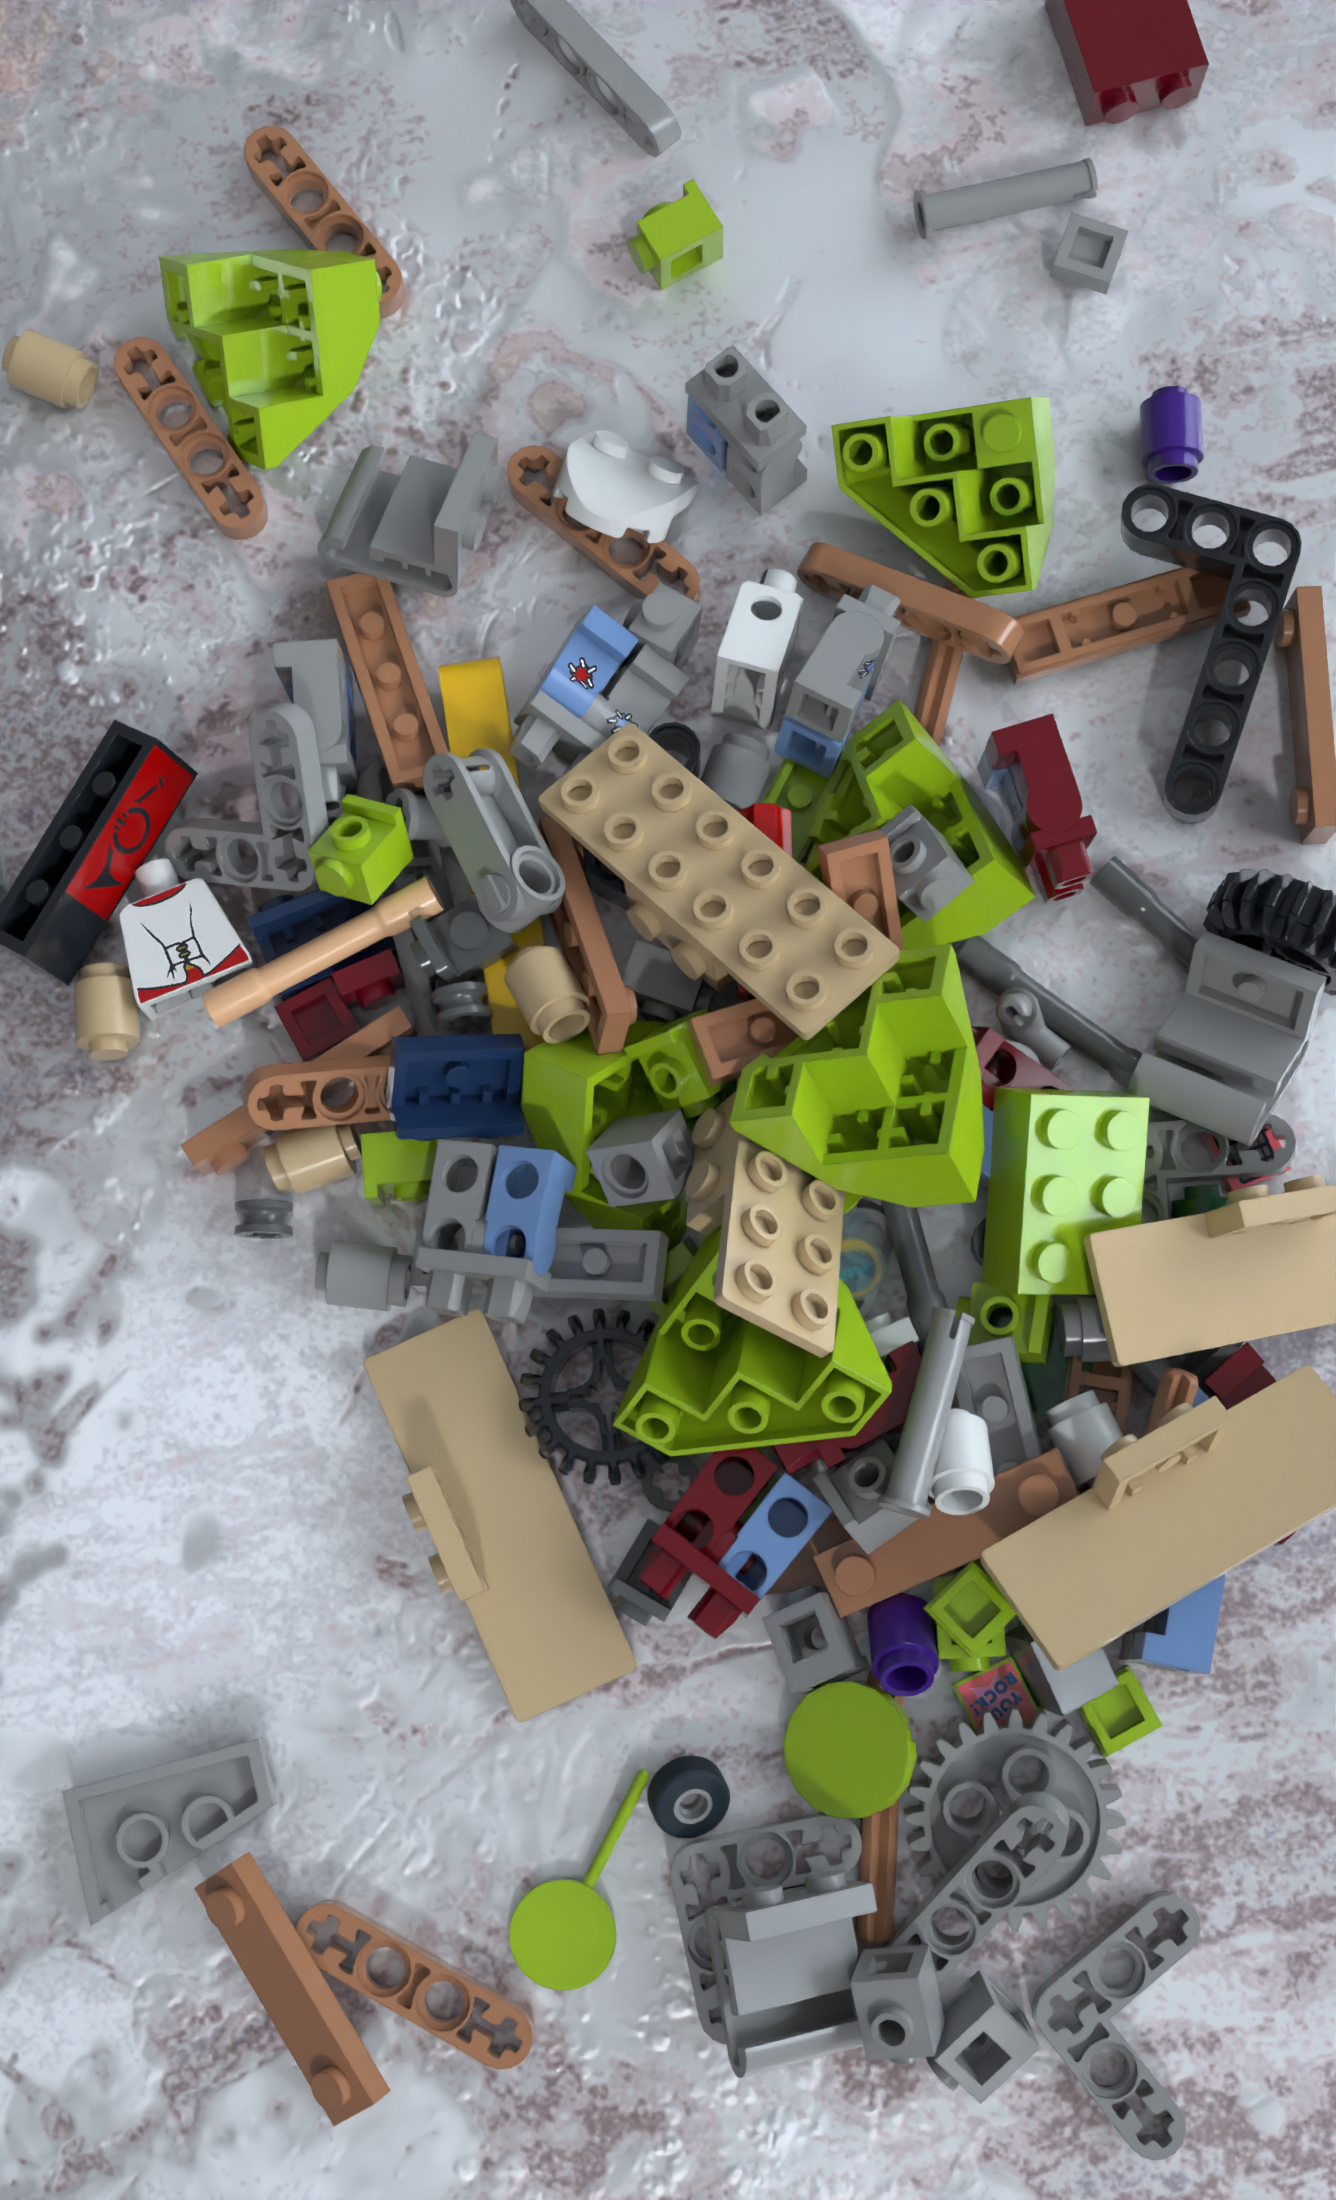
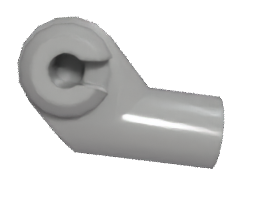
[996,987,1071,1071]

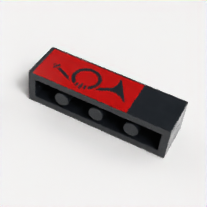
[0,719,198,986]

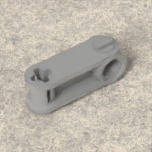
[423,748,565,933]

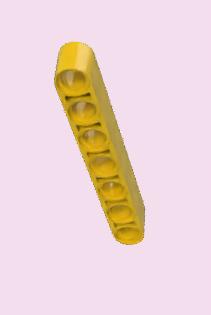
[438,656,546,1052]

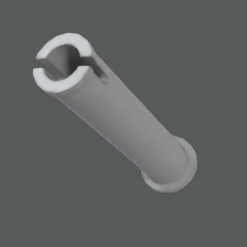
[913,158,1098,240]
[877,1307,975,1519]

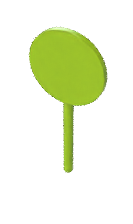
[509,1769,650,1991]

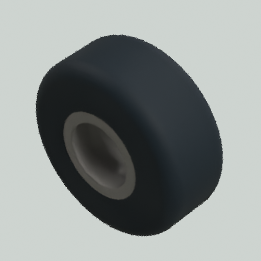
[647,1756,730,1839]

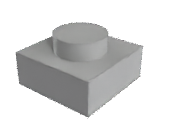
[1050,212,1128,295]

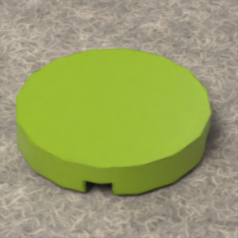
[784,1681,917,1819]

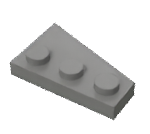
[62,1737,277,1926]

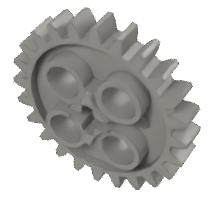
[903,1704,1126,1932]

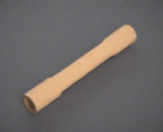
[202,876,445,1028]

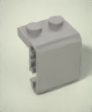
[317,432,506,597]
[1127,931,1327,1146]
[705,1870,877,2078]

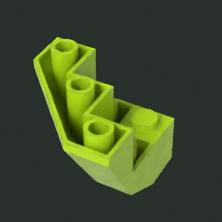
[831,397,1055,598]
[613,1225,892,1456]

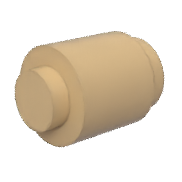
[2,329,99,409]
[504,946,590,1044]
[74,963,140,1061]
[263,1124,362,1195]

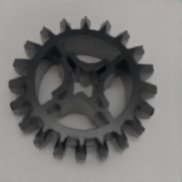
[1203,869,1336,996]
[519,1308,669,1486]

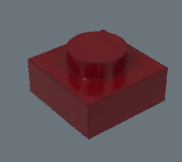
[332,949,405,1011]
[274,977,359,1062]

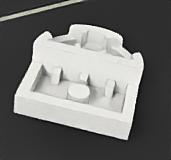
[552,430,699,543]

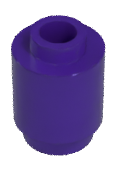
[1140,386,1204,484]
[867,1593,939,1697]

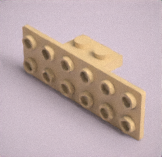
[538,723,900,1040]
[685,1001,845,1358]
[1084,1174,1336,1367]
[364,1309,637,1722]
[980,1365,1336,1671]

